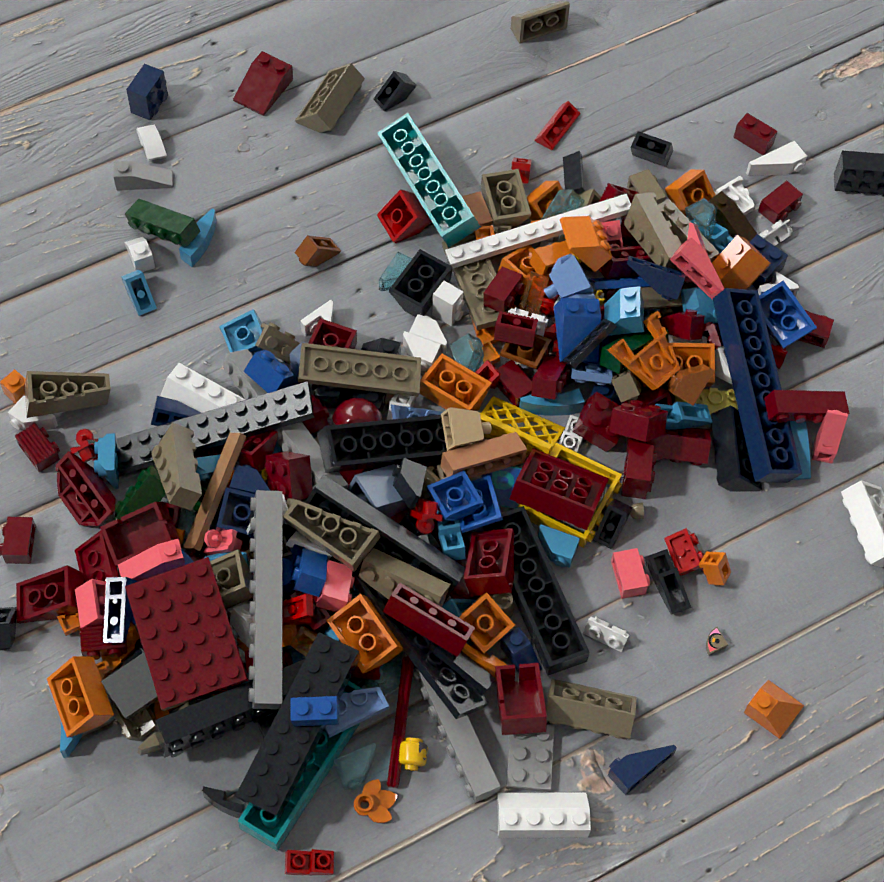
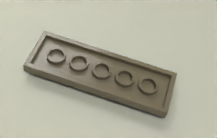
[442,234,511,330]
[298,343,421,397]

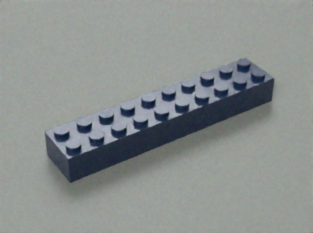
[713,288,802,483]

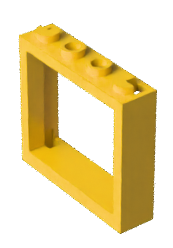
[519,443,623,548]

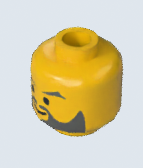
[399,737,428,771]

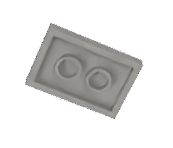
[506,725,554,792]

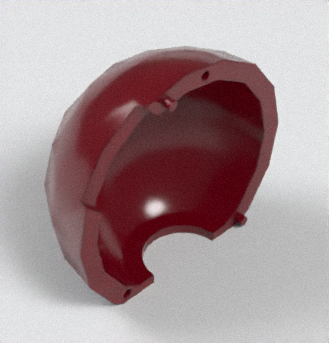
[332,398,383,425]

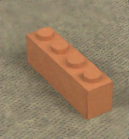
[440,432,527,479]

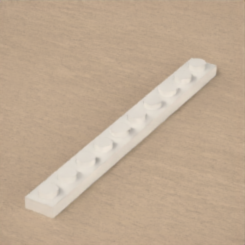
[445,194,631,269]

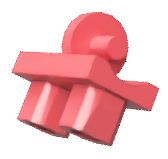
[204,529,242,555]

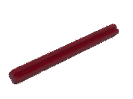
[387,657,414,788]

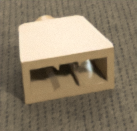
[441,408,491,451]

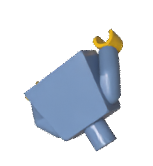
[544,254,605,304]

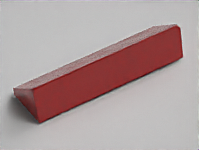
[534,101,581,150]

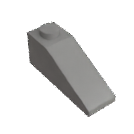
[113,161,173,190]

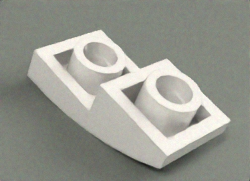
[136,124,167,161]
[559,415,583,452]

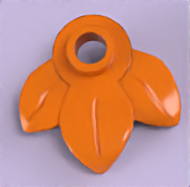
[354,779,397,823]

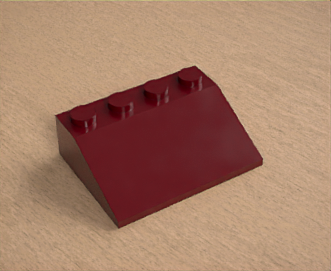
[510,448,609,530]

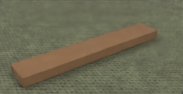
[183,433,246,551]

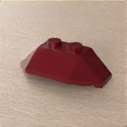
[55,451,116,526]

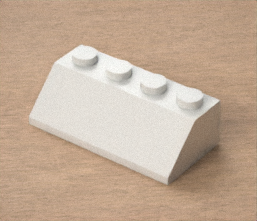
[160,363,245,413]
[841,480,884,567]
[497,793,591,838]

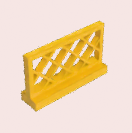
[479,396,565,456]

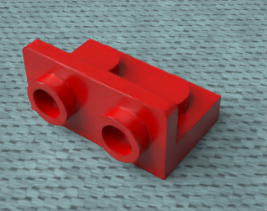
[664,528,704,577]

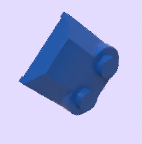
[427,471,484,521]

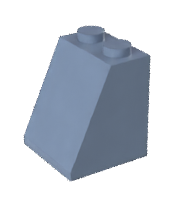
[347,464,408,518]

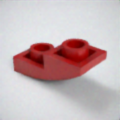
[285,849,334,875]

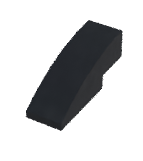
[644,549,692,615]

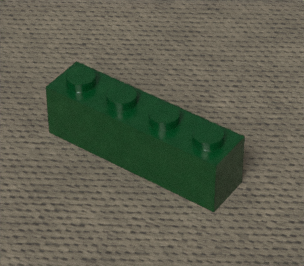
[125,198,201,247]
[600,326,669,374]

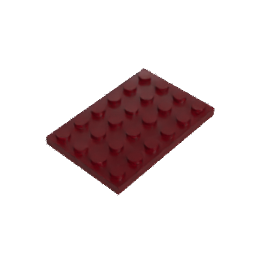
[125,557,248,711]

